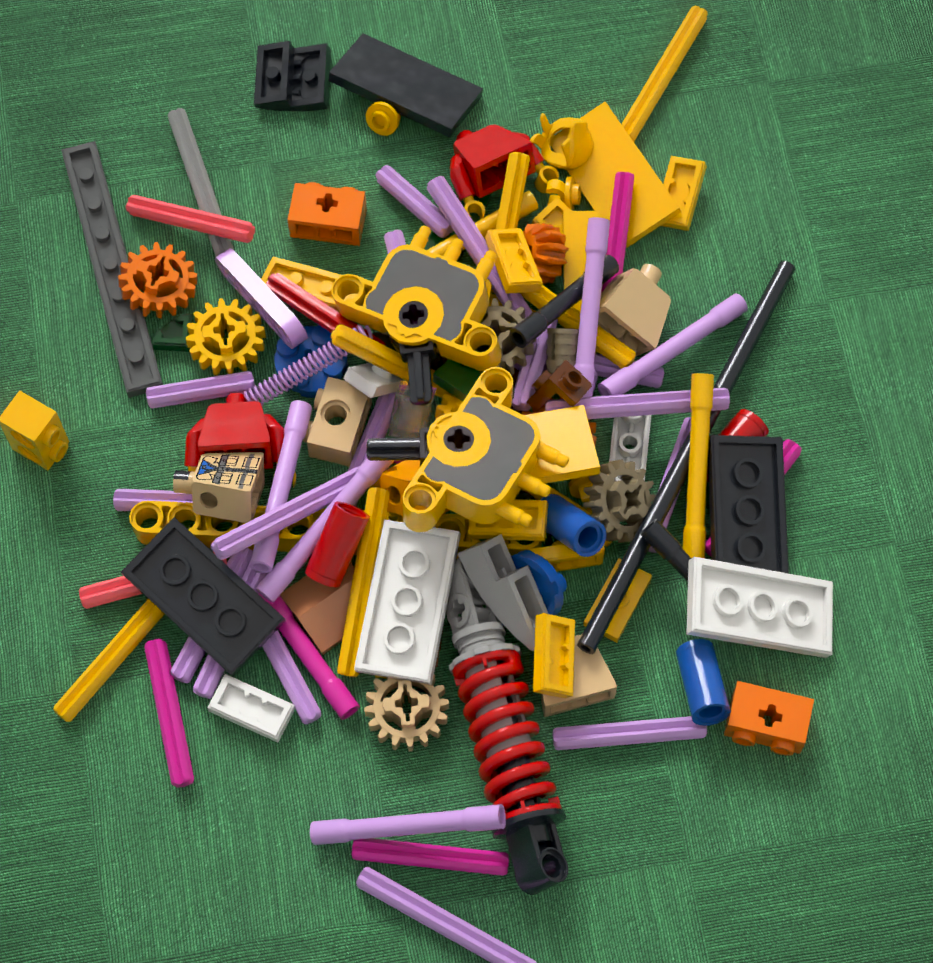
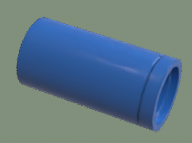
[540,494,606,557]
[676,639,731,726]

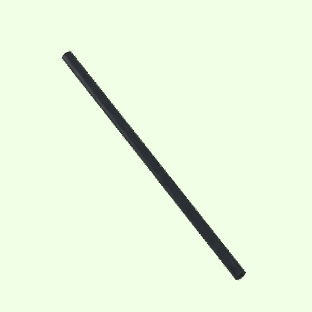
[577,261,795,654]

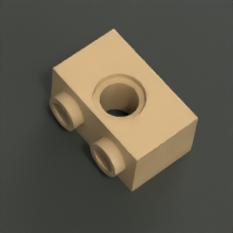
[303,377,372,466]

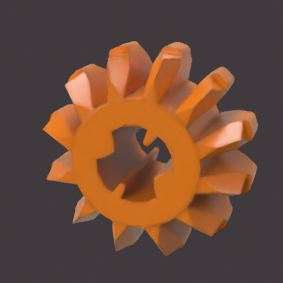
[523,223,569,284]

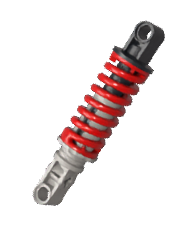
[446,558,568,895]

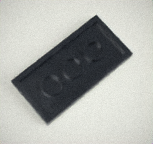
[328,33,483,138]
[708,435,789,574]
[121,517,286,677]

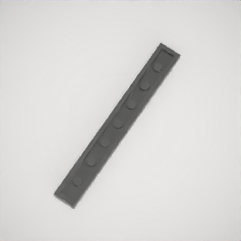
[61,141,163,398]

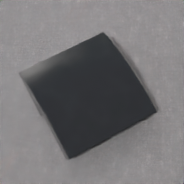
[254,41,331,111]

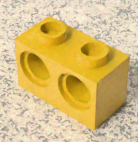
[0,390,69,470]

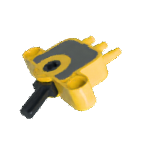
[331,226,502,406]
[366,367,569,532]

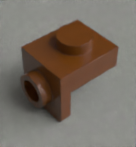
[526,360,592,412]

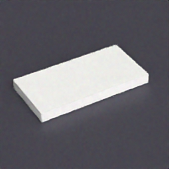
[354,519,461,685]
[686,557,833,658]

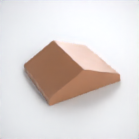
[280,562,355,655]

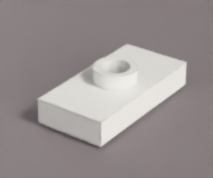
[343,363,409,398]
[207,674,295,743]

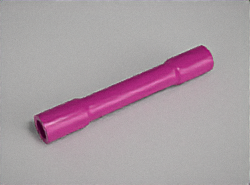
[259,593,360,720]

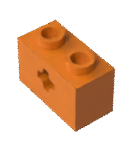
[288,182,367,246]
[724,681,814,756]

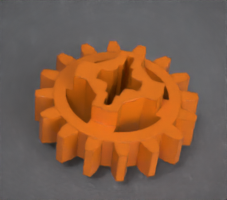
[118,242,197,318]

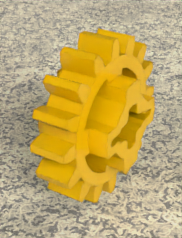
[186,298,266,376]

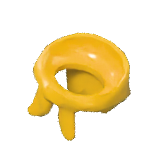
[530,113,593,170]

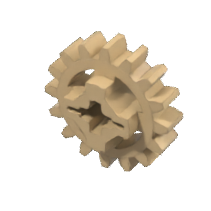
[364,675,449,752]

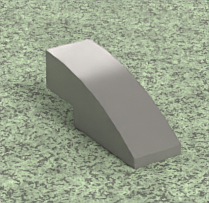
[457,534,549,651]

